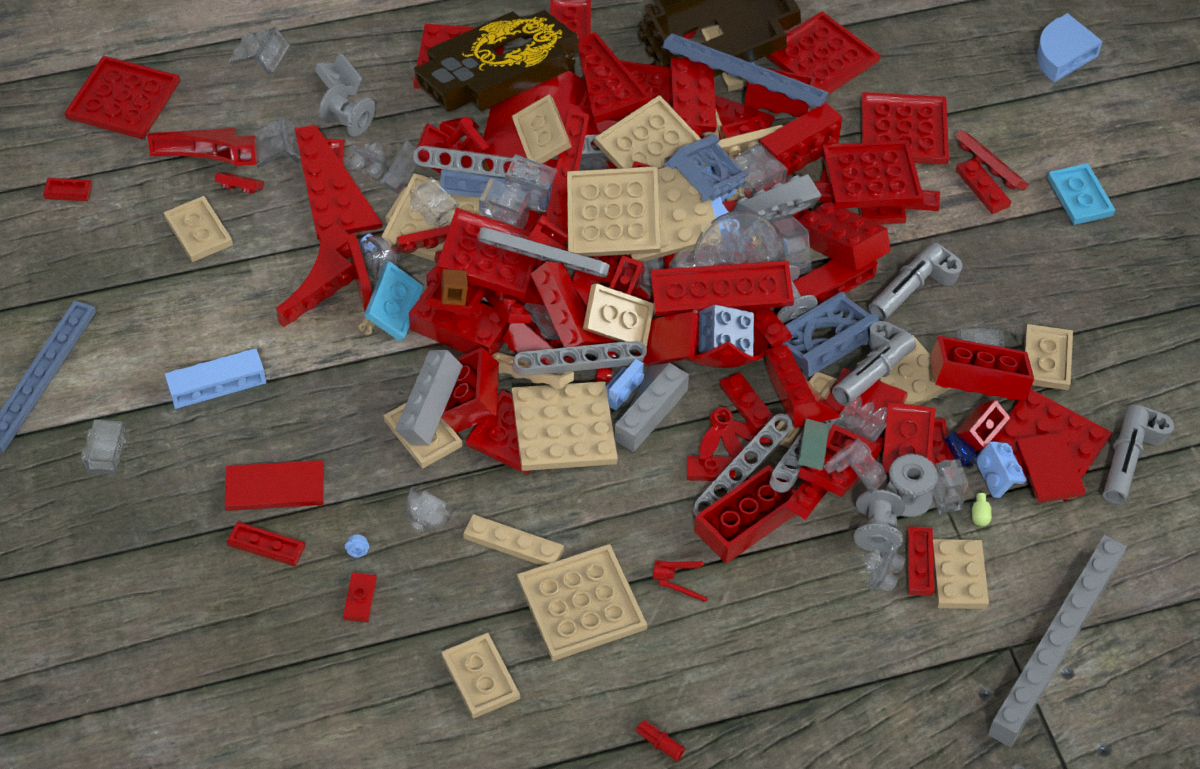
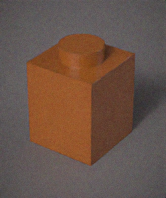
[441,269,468,305]

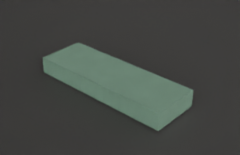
[798,419,829,470]

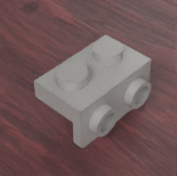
[315,54,362,95]

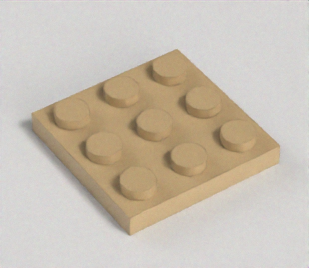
[856,335,952,406]

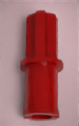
[636,720,686,762]

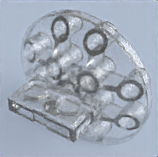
[693,210,781,267]

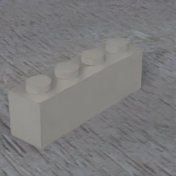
[731,174,822,235]
[395,350,463,446]
[615,363,689,452]

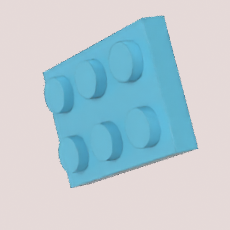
[1047,163,1115,225]
[364,261,424,341]

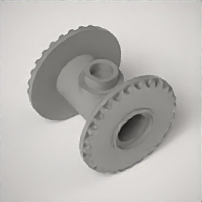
[319,83,376,137]
[777,265,818,325]
[885,454,938,518]
[854,489,905,553]

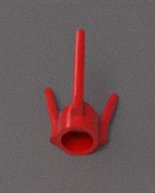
[653,560,708,602]

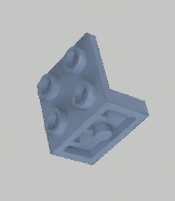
[699,305,754,356]

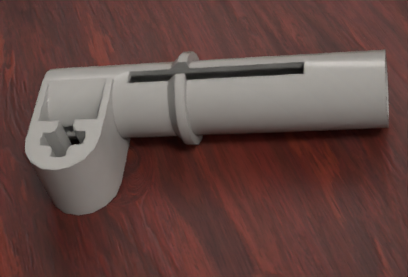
[868,242,962,321]
[832,321,916,406]
[1103,405,1174,504]

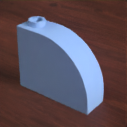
[1037,13,1103,82]

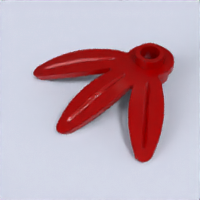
[699,407,772,462]

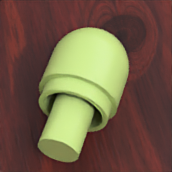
[972,493,992,527]

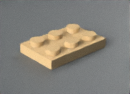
[512,94,572,168]
[164,196,233,262]
[583,284,654,347]
[1024,324,1073,390]
[384,403,463,469]
[933,539,989,609]
[441,633,520,719]

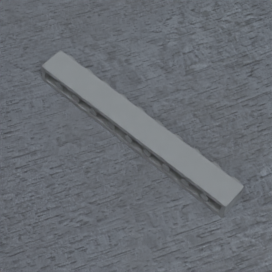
[988,535,1127,748]

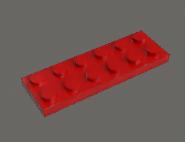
[650,260,794,316]

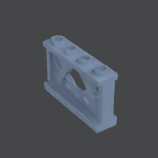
[667,134,749,202]
[780,292,879,377]

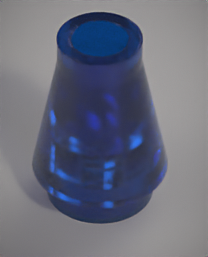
[944,431,978,467]

